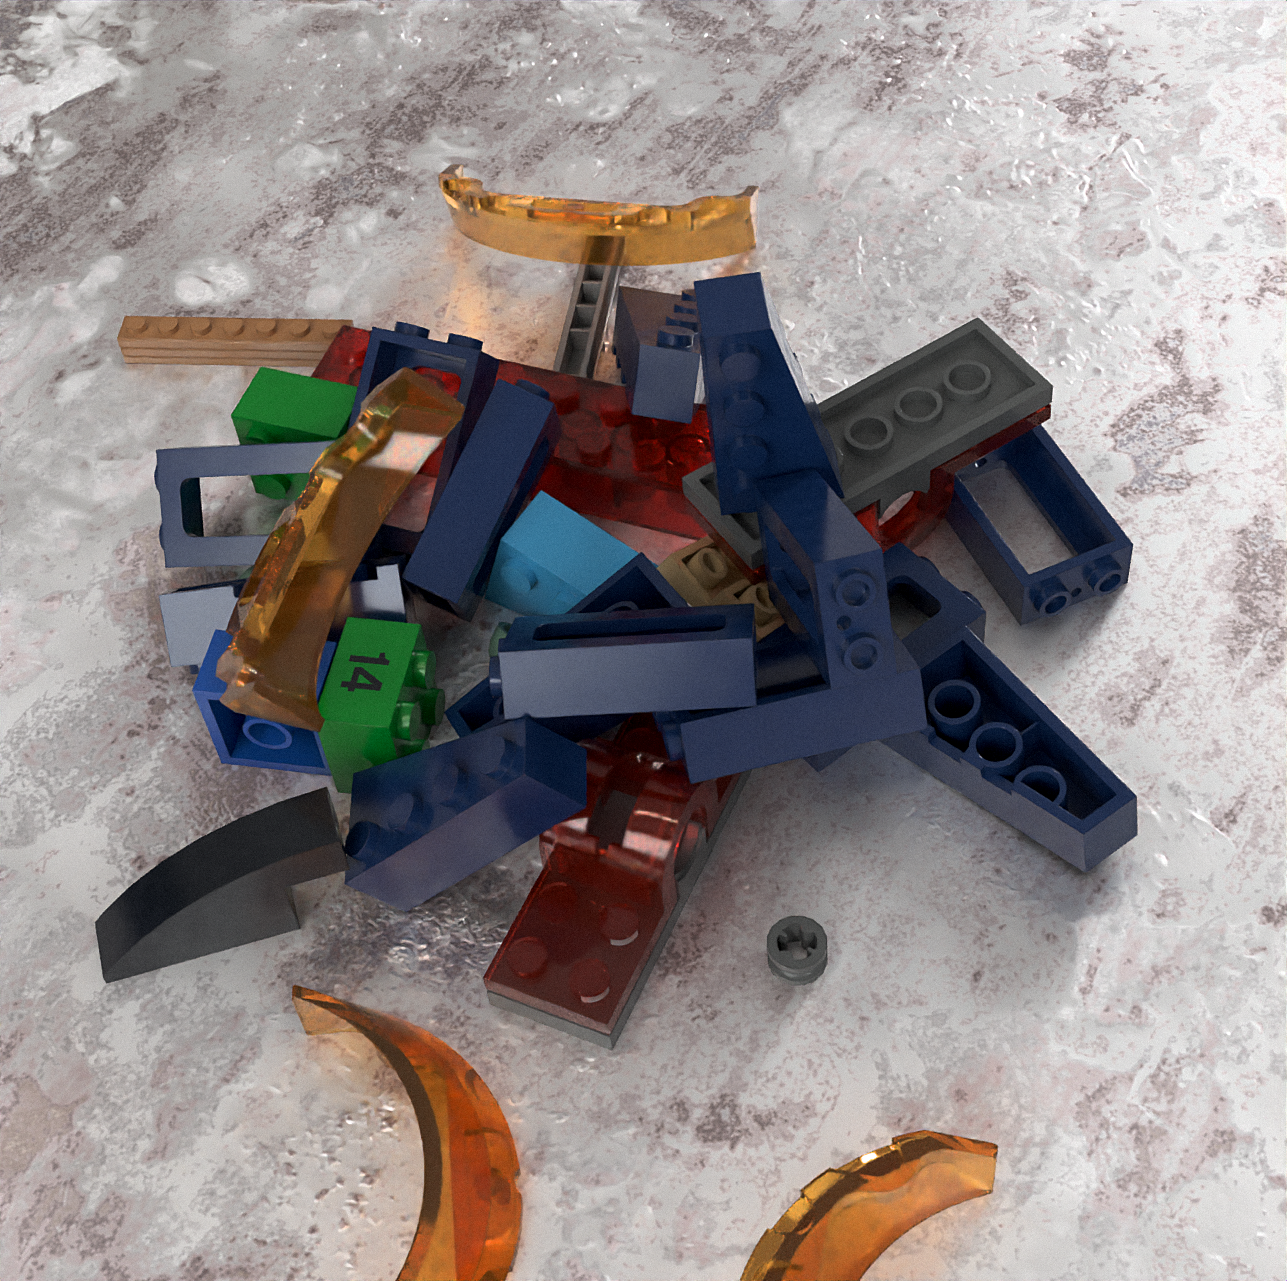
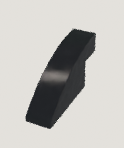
[95,787,350,984]

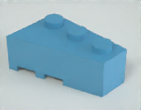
[484,490,687,616]

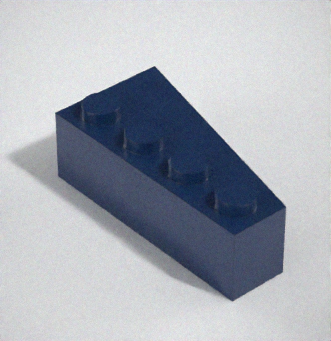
[878,625,1138,873]
[344,716,587,912]

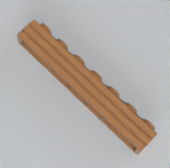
[117,316,358,368]

